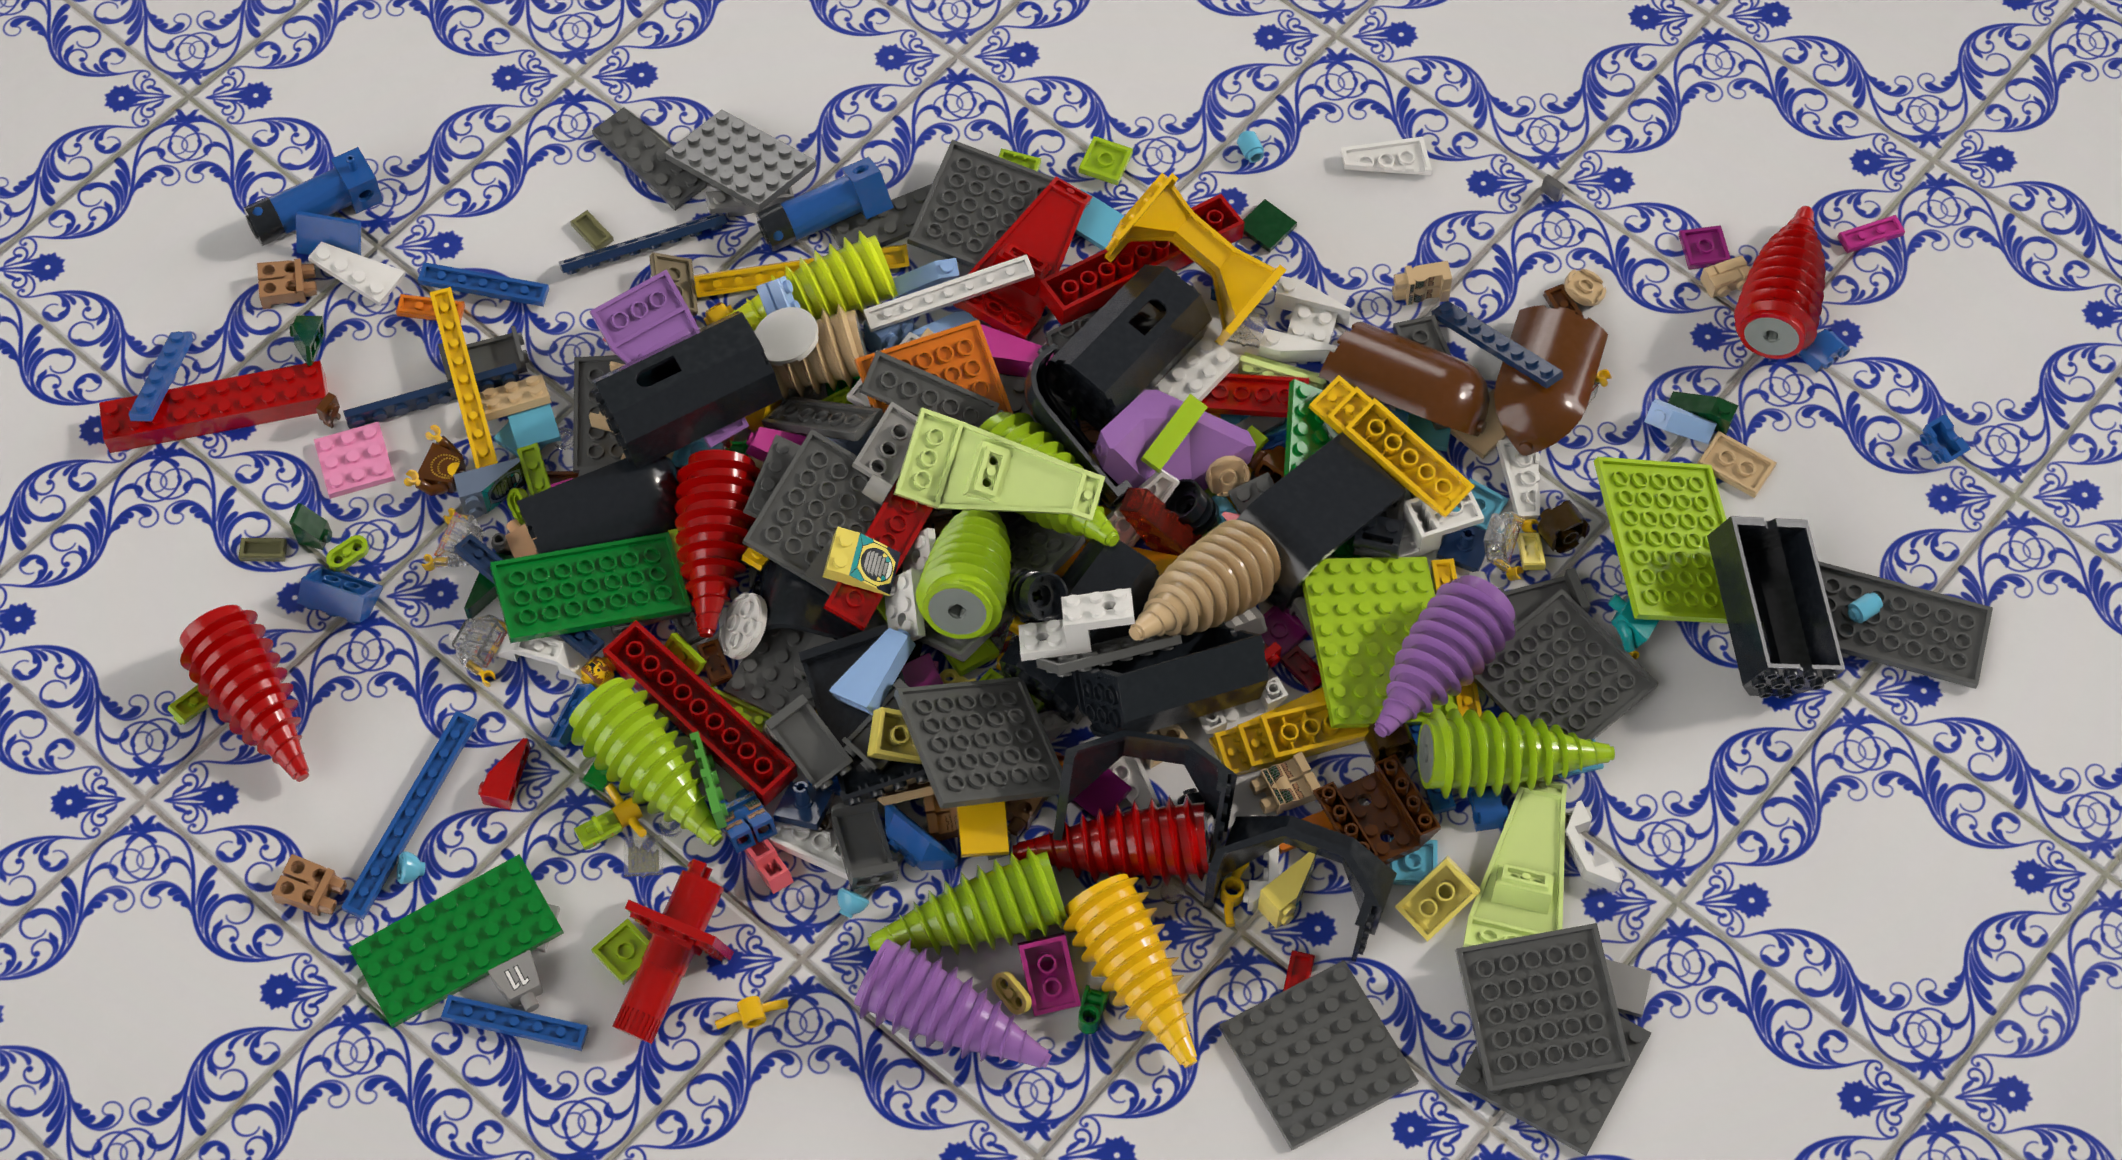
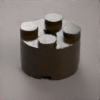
[1537,500,1590,553]
[1364,722,1417,765]

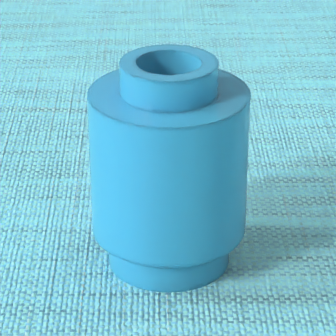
[1237,131,1264,163]
[1212,495,1238,524]
[1848,592,1883,623]

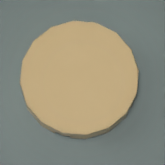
[1564,269,1606,306]
[1205,456,1250,497]

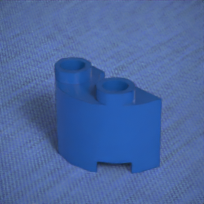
[1799,329,1850,373]
[1920,413,1971,464]
[1467,786,1508,832]

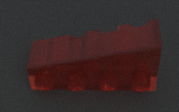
[1119,487,1202,556]

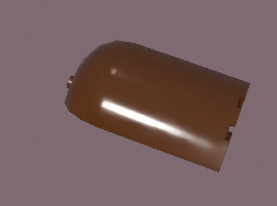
[1494,305,1608,456]
[1318,321,1490,436]

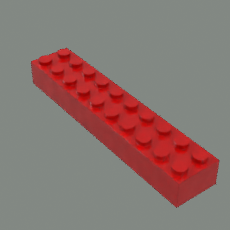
[1039,194,1245,325]
[99,360,328,453]
[602,620,798,807]

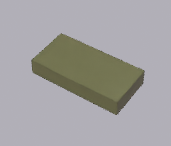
[570,210,614,250]
[238,538,288,562]

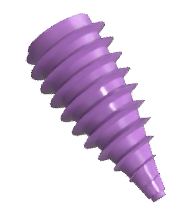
[1374,575,1515,737]
[854,939,1052,1068]

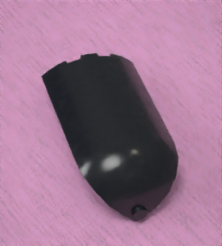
[1024,343,1132,508]
[516,456,680,554]

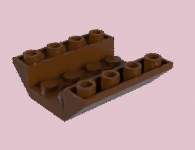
[1313,754,1441,864]

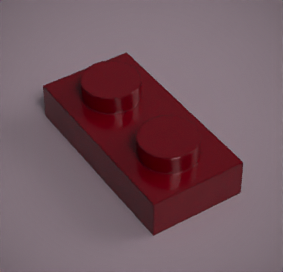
[1280,645,1322,692]

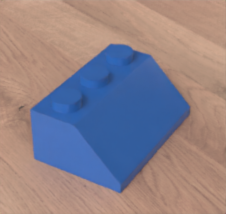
[297,566,383,623]

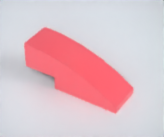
[737,829,794,894]

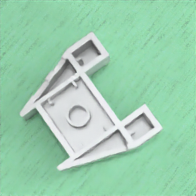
[1258,276,1351,364]

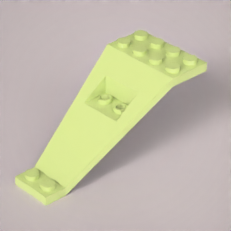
[894,408,1105,521]
[1463,778,1568,947]

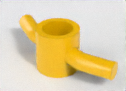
[605,783,647,837]
[1220,863,1249,927]
[715,996,788,1030]

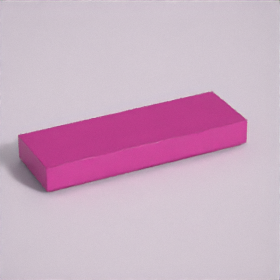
[1837,215,1905,253]

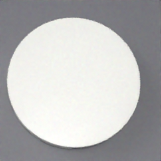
[754,307,819,366]
[719,592,767,660]

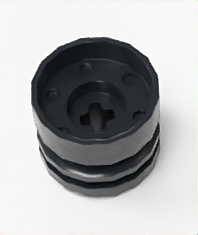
[1160,479,1219,538]
[1006,570,1068,621]

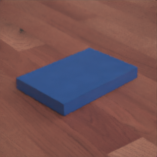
[296,211,361,256]

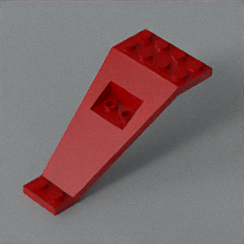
[953,177,1092,340]

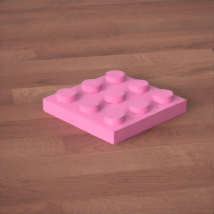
[314,422,395,499]

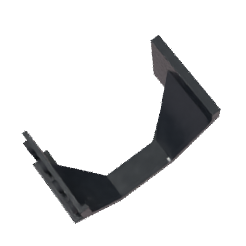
[1053,730,1237,863]
[1203,816,1397,962]

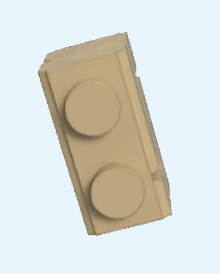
[1700,255,1750,298]

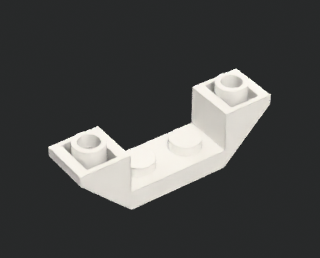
[495,634,588,679]
[1198,676,1288,734]
[1565,800,1623,892]
[1243,815,1279,911]

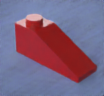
[478,738,531,810]

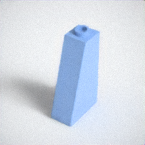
[829,628,915,715]

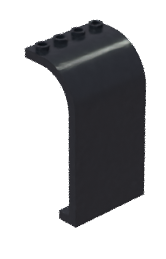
[1237,432,1406,612]
[753,560,922,663]
[798,624,929,806]

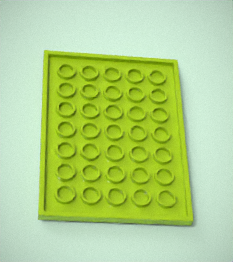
[1593,457,1728,624]
[1302,557,1458,728]

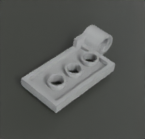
[852,402,917,504]

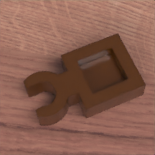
[316,392,341,428]

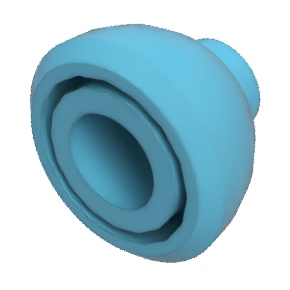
[397,851,425,884]
[837,888,869,918]

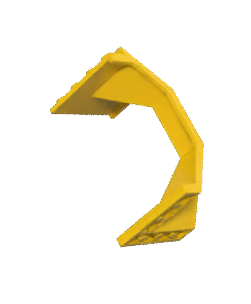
[1105,173,1286,346]

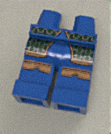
[721,788,778,853]

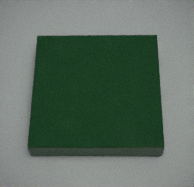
[1243,199,1297,253]

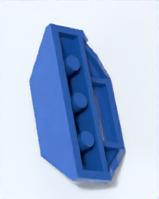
[884,804,958,871]

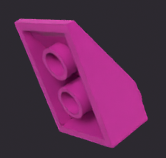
[1017,932,1081,1016]

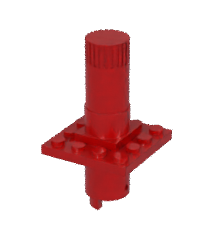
[612,859,734,1044]

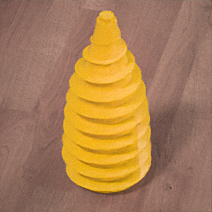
[1063,874,1197,1068]

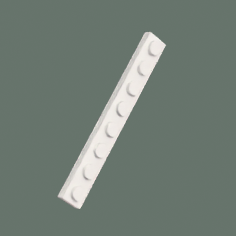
[863,254,1035,332]

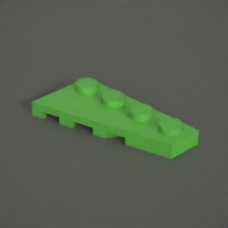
[689,731,729,829]

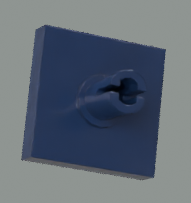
[1436,526,1494,572]
[773,781,835,831]

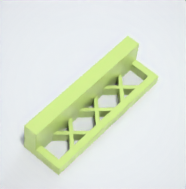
[1238,352,1327,390]

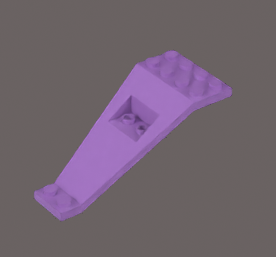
[590,269,749,448]

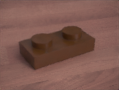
[1543,284,1584,318]

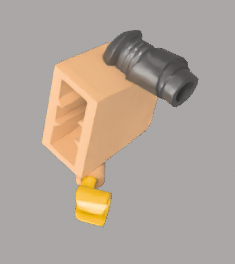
[491,519,537,558]

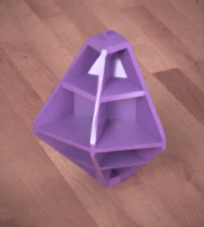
[1093,390,1256,515]

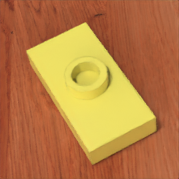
[1517,533,1546,570]

